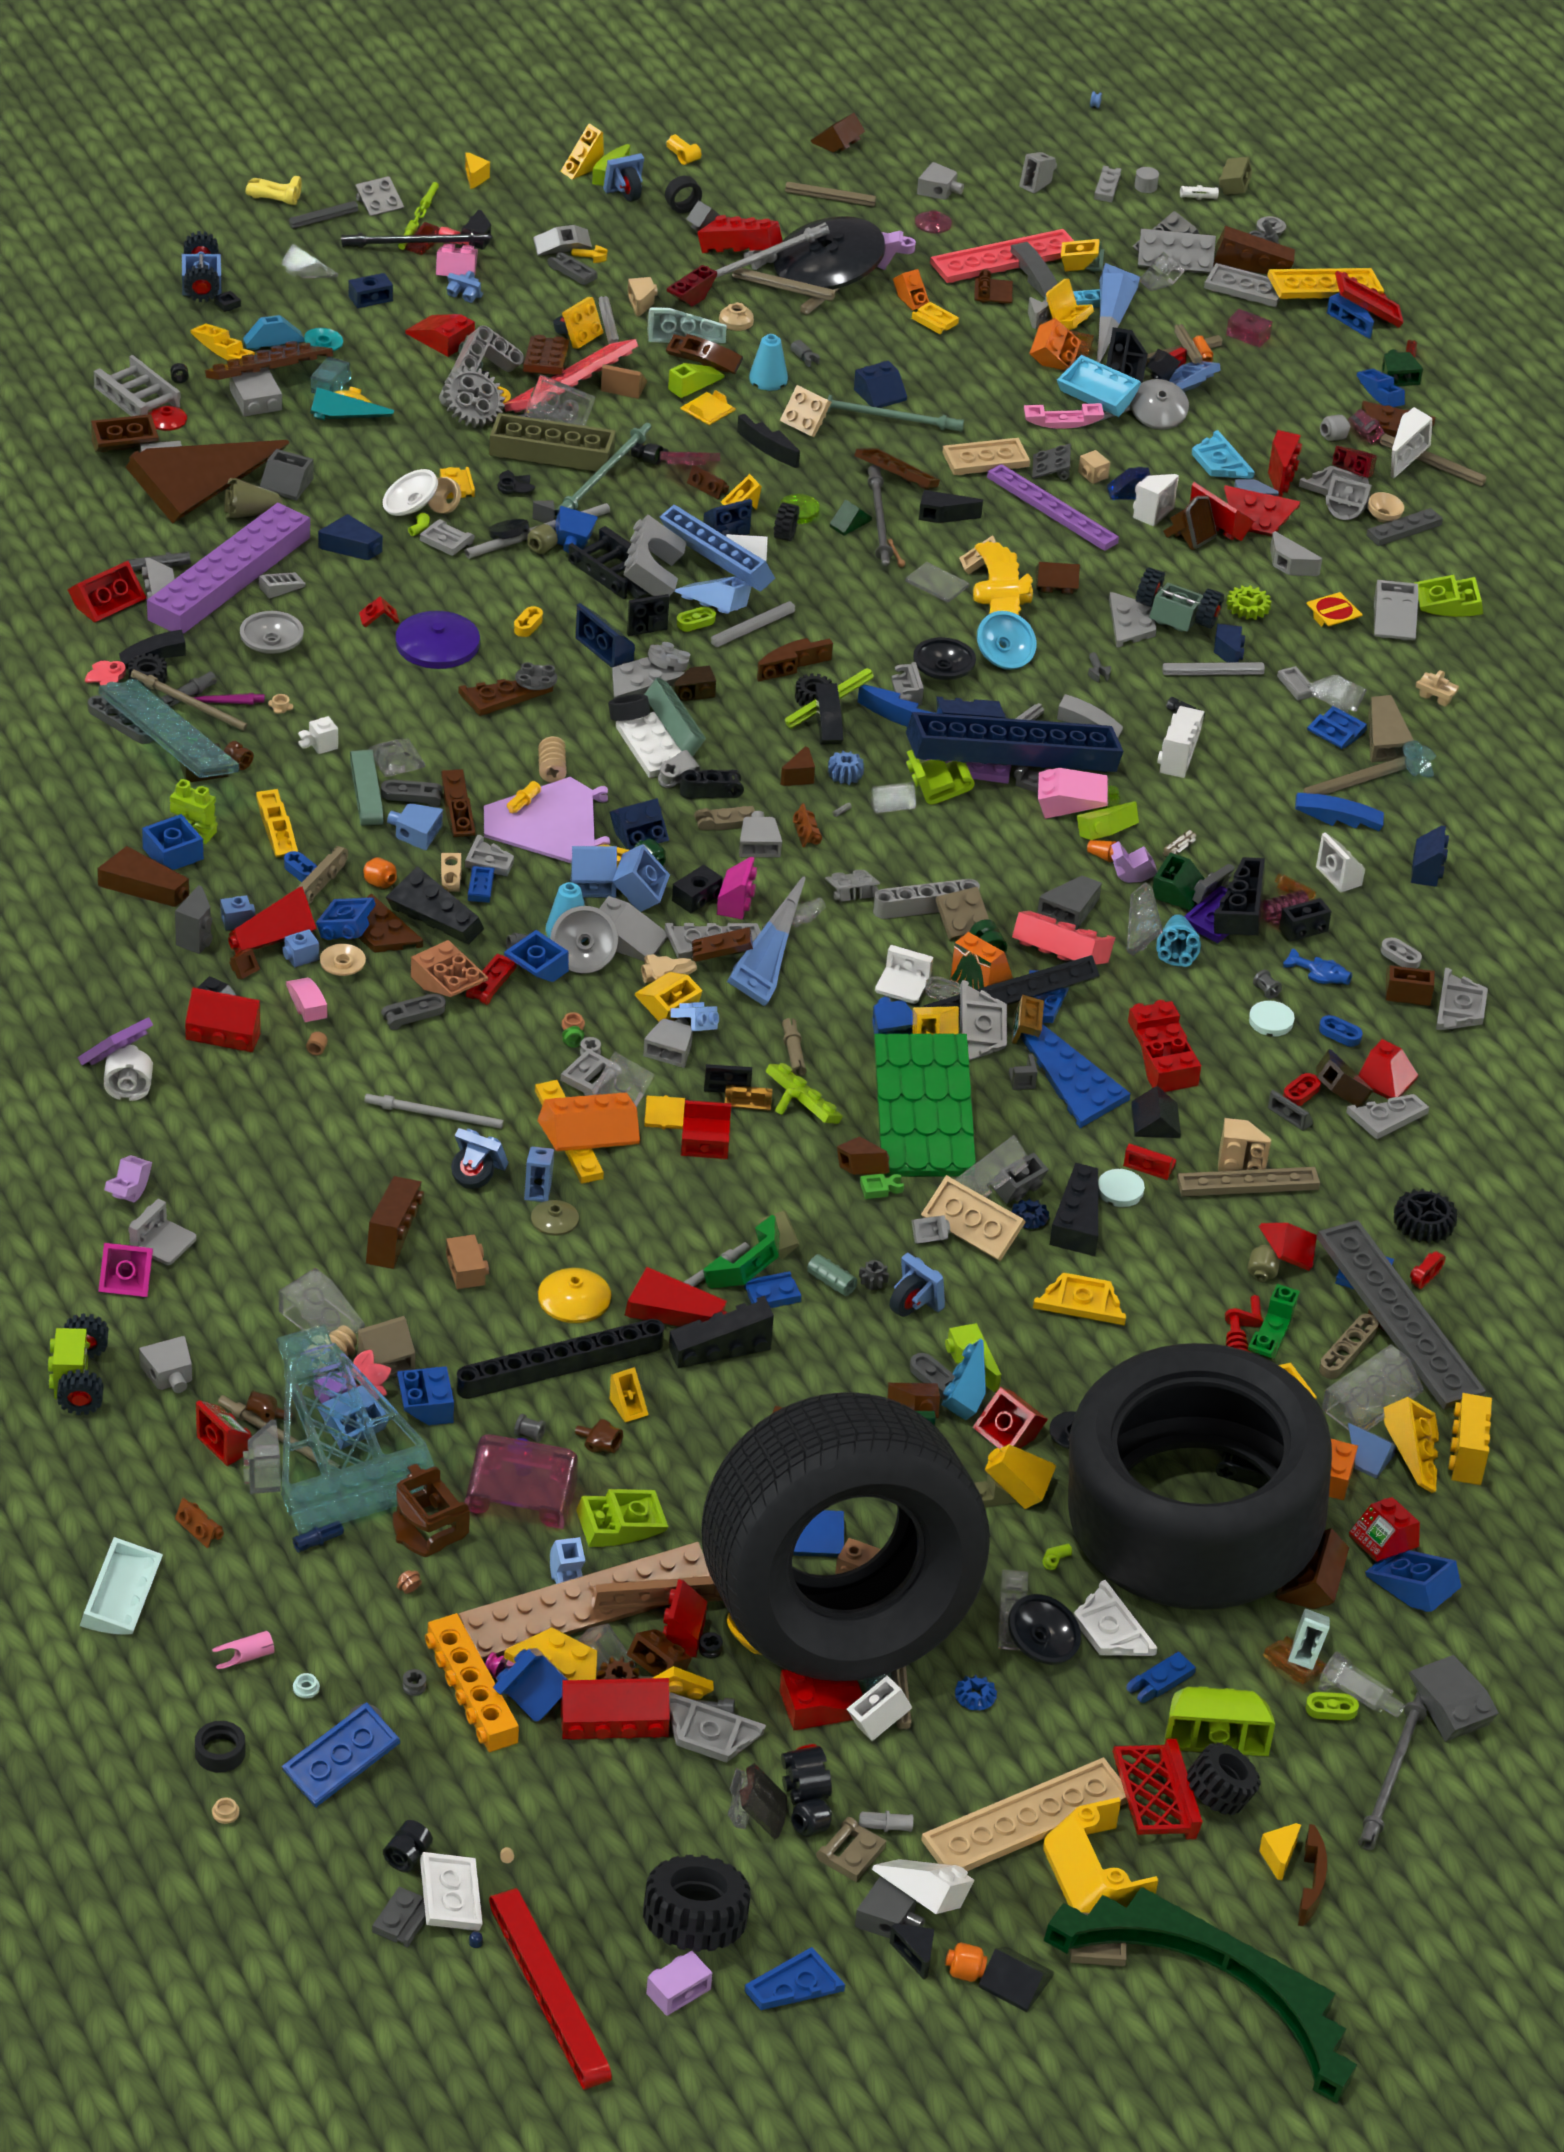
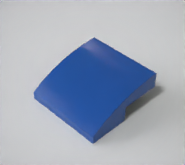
[1307,706,1367,749]
[793,1510,844,1557]

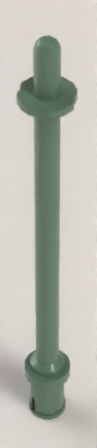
[827,394,964,432]
[554,423,651,517]

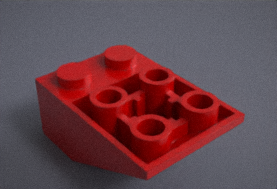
[1268,430,1303,497]

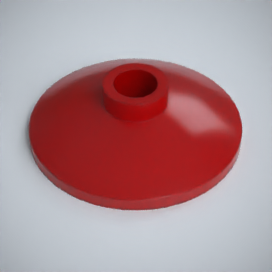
[148,406,187,431]

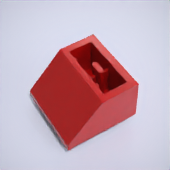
[1141,1036,1201,1092]
[663,1579,707,1658]

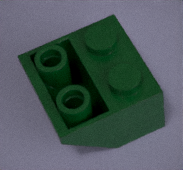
[1151,853,1205,911]

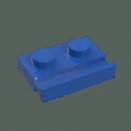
[744,1271,801,1308]

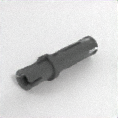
[127,551,191,571]
[158,671,217,710]

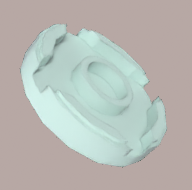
[1249,1001,1295,1036]
[1098,1169,1145,1207]

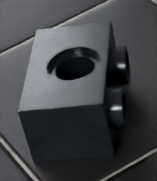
[672,864,723,913]

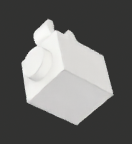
[298,716,338,754]

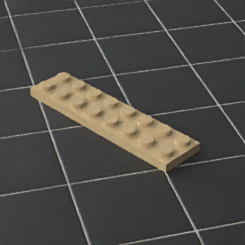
[921,1757,1128,1871]

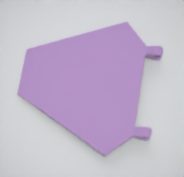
[484,777,610,863]

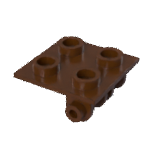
[974,269,1013,304]

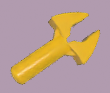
[571,245,608,263]

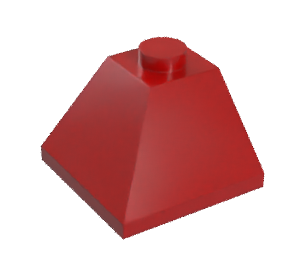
[1358,1039,1418,1099]

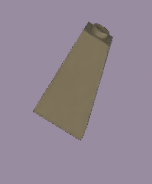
[1368,695,1415,762]

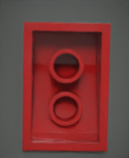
[405,314,475,357]
[779,1670,863,1731]

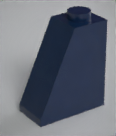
[318,514,383,560]

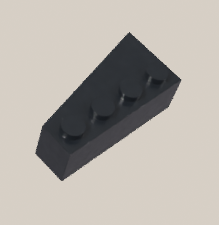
[1214,857,1265,936]
[386,866,484,944]
[1049,1162,1098,1256]
[669,1295,774,1368]

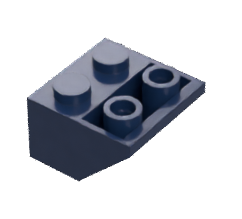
[703,499,752,536]
[609,798,669,850]
[1411,826,1449,887]

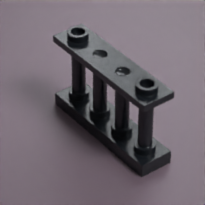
[568,526,661,599]

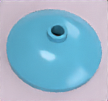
[977,611,1037,670]

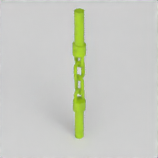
[398,182,439,250]

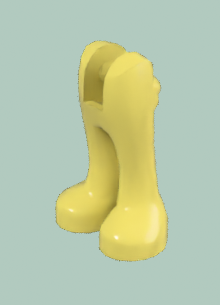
[245,176,302,205]

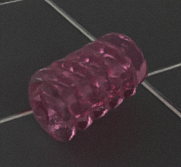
[1261,890,1309,926]

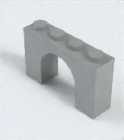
[624,515,687,596]

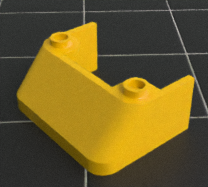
[1043,1797,1158,1913]

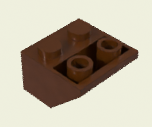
[1385,966,1435,1006]

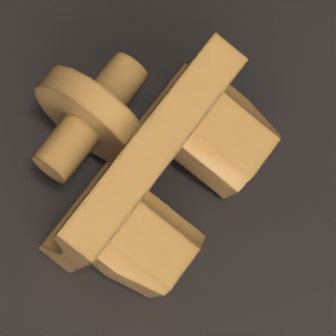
[1416,670,1459,707]

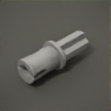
[859,1810,913,1832]

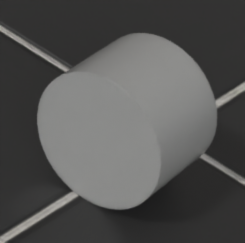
[1135,167,1159,193]

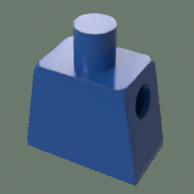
[555,506,598,553]
[872,997,913,1035]

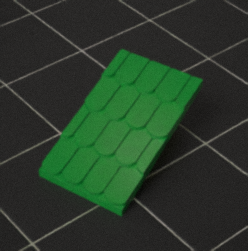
[874,1034,976,1177]

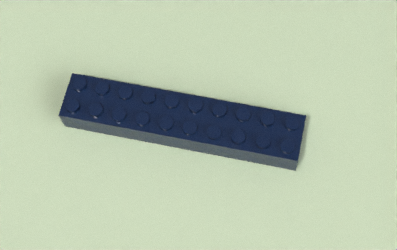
[906,712,1124,772]

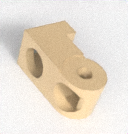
[441,853,462,892]

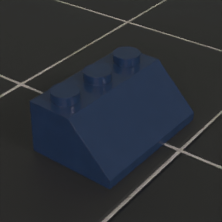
[575,603,635,668]

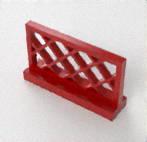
[1112,1739,1203,1839]

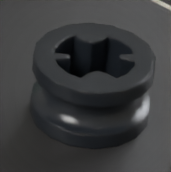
[170,363,189,383]
[699,1632,723,1659]

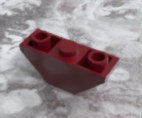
[667,265,717,307]
[1332,446,1377,478]

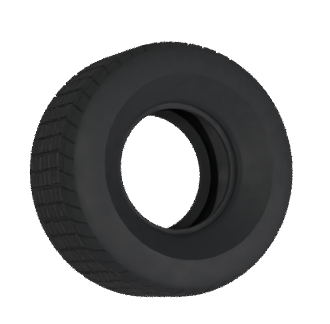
[701,1392,990,1681]

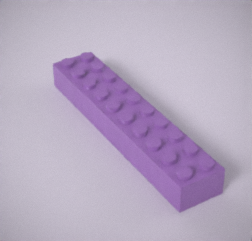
[147,503,310,634]

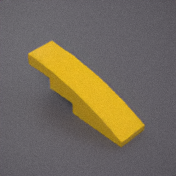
[190,323,255,361]
[256,789,298,858]

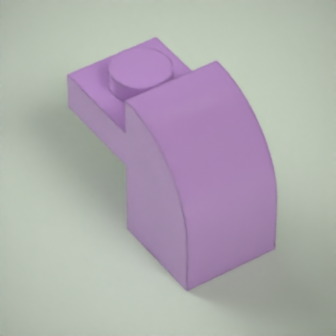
[1111,841,1158,883]
[104,1155,152,1202]

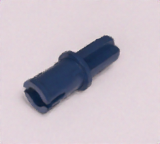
[292,1521,344,1553]

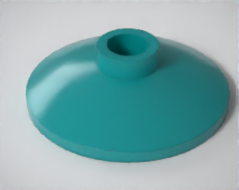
[304,328,343,351]

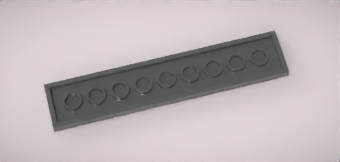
[1316,1220,1486,1410]

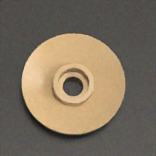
[320,944,366,976]

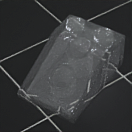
[279,1268,365,1342]

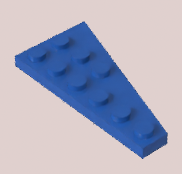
[1020,1024,1131,1128]

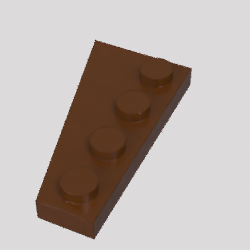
[458,679,553,716]

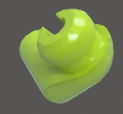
[1042,1543,1072,1570]

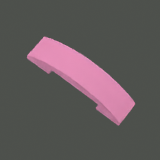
[1024,403,1104,429]

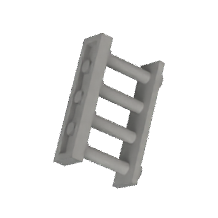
[94,355,181,416]

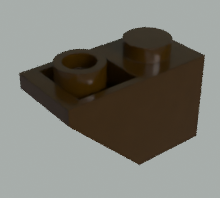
[674,665,716,701]

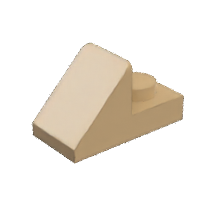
[959,535,996,575]

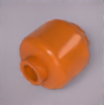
[363,857,397,889]
[945,1942,987,1982]

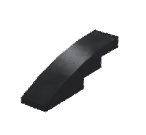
[737,414,800,468]

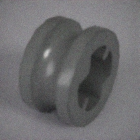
[403,1669,426,1696]

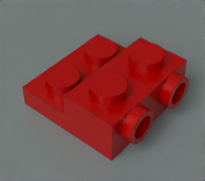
[1128,1000,1187,1046]

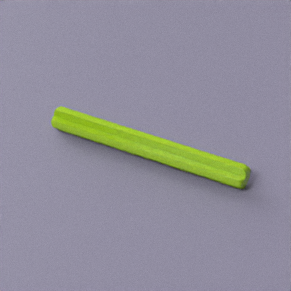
[785,668,874,729]

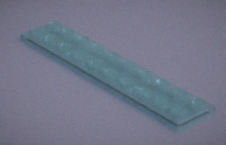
[98,679,239,778]

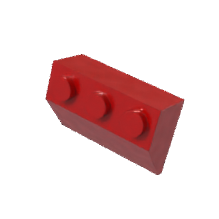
[1190,482,1255,541]
[67,561,147,623]
[185,987,261,1053]

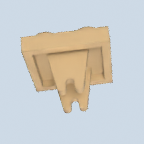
[780,385,831,438]

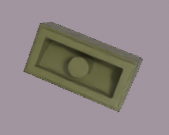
[759,1211,800,1259]

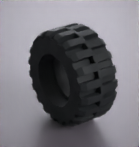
[643,1855,751,1952]

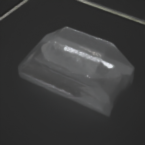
[728,1768,759,1829]

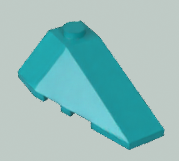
[310,387,394,420]

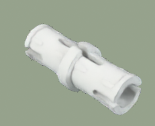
[1180,185,1219,200]

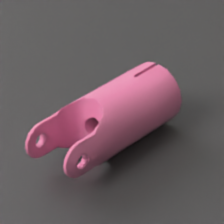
[212,1631,274,1669]

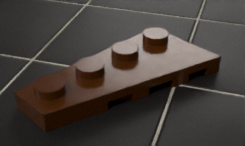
[854,448,940,490]

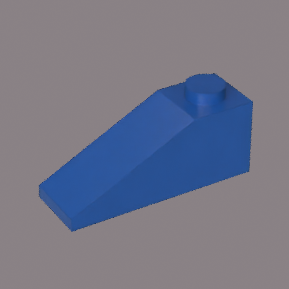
[1327,292,1374,339]

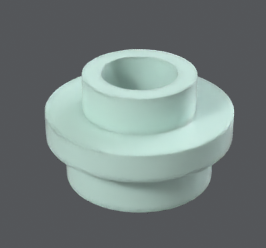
[293,1673,320,1698]

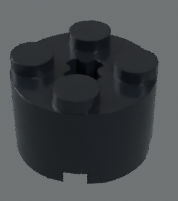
[781,1746,832,1806]

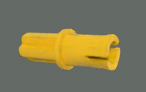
[506,781,541,813]

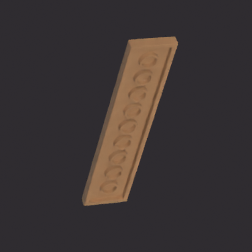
[458,1542,710,1661]

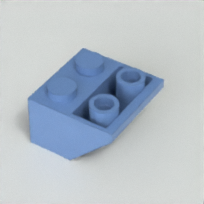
[571,846,617,898]
[317,1385,389,1450]

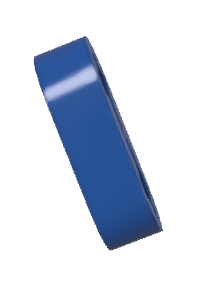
[284,851,317,882]

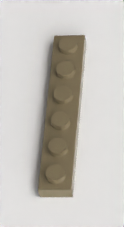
[1177,1167,1320,1197]

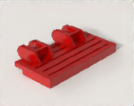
[1335,271,1404,327]

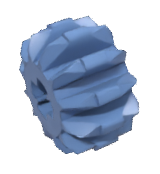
[828,750,864,785]

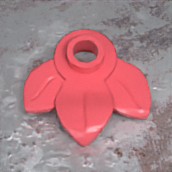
[85,661,126,692]
[347,1350,391,1399]

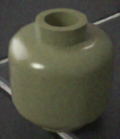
[527,524,558,554]
[1247,1245,1281,1282]

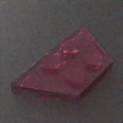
[660,452,720,465]

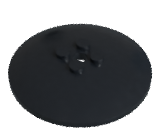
[773,216,886,290]

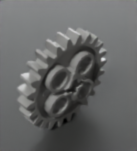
[442,366,505,428]

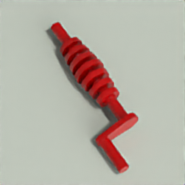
[1225,1295,1263,1352]

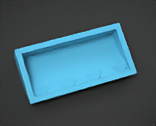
[1057,355,1141,417]

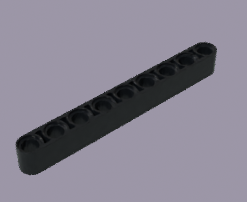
[456,1319,664,1399]

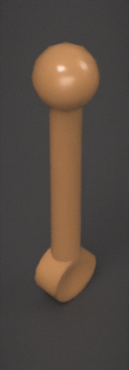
[887,539,905,567]

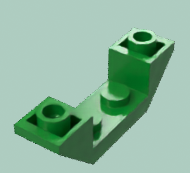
[703,1215,780,1289]
[1248,1284,1300,1358]

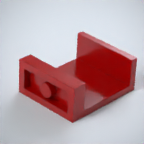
[681,1100,731,1159]

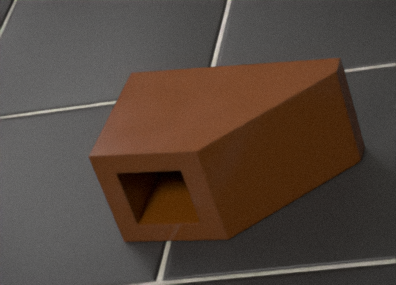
[837,1136,890,1175]

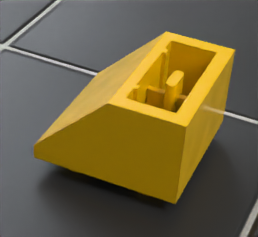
[635,972,703,1022]
[912,1006,959,1035]

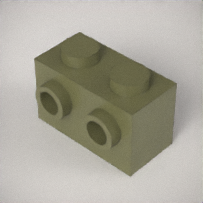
[1219,157,1253,195]

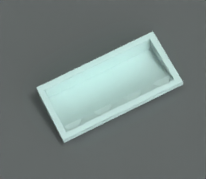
[80,1537,163,1635]

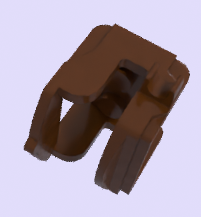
[393,1463,470,1557]

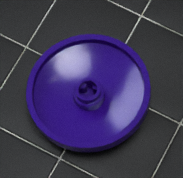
[396,611,480,669]

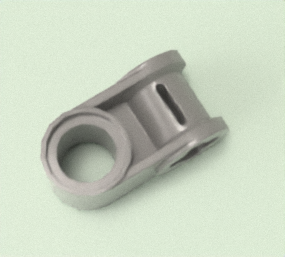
[658,750,700,788]

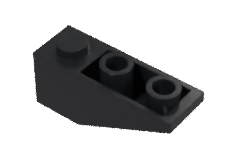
[919,490,984,523]

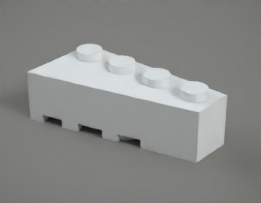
[1157,706,1204,778]

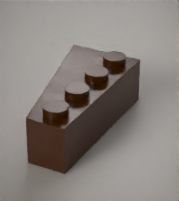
[1213,226,1295,274]
[366,1176,424,1269]

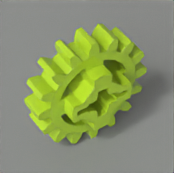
[1226,585,1271,620]

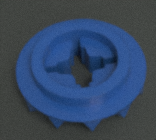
[955,1674,997,1710]

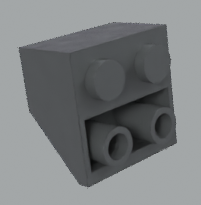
[260,449,314,501]

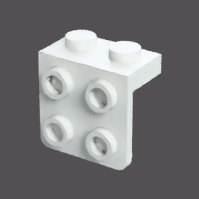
[875,945,933,1004]

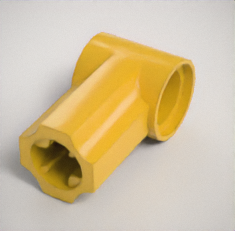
[666,134,702,165]

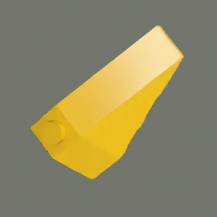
[1383,1397,1439,1493]

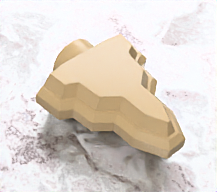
[641,954,697,983]

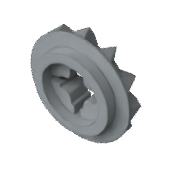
[1257,216,1286,236]

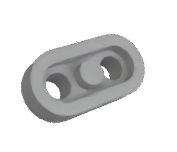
[1381,938,1422,969]

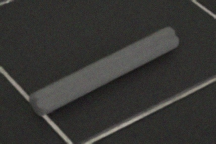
[289,201,358,229]

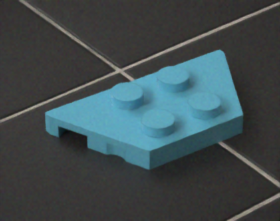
[1192,430,1255,479]

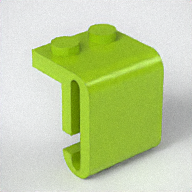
[906,750,975,805]

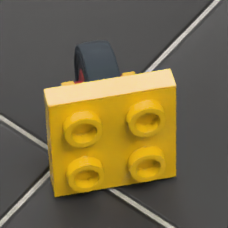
[553,297,604,349]

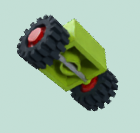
[48,1313,109,1415]

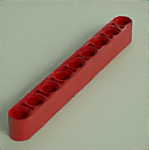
[489,1888,612,2090]

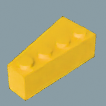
[1448,1393,1492,1485]

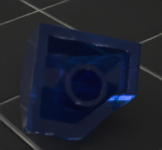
[1107,467,1151,500]

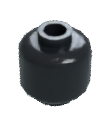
[791,1798,832,1837]

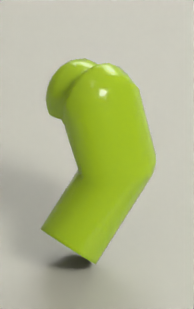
[408,512,430,536]

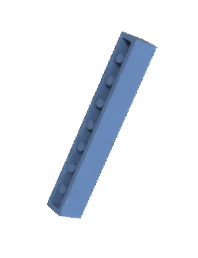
[659,505,775,591]

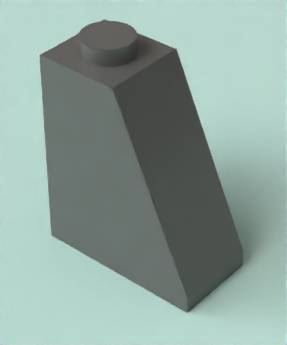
[1037,875,1102,929]

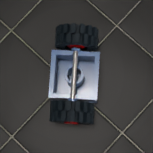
[182,231,221,302]

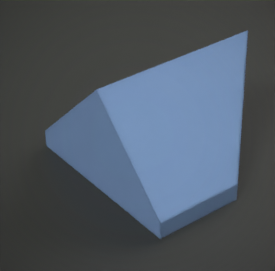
[1348,1423,1398,1479]

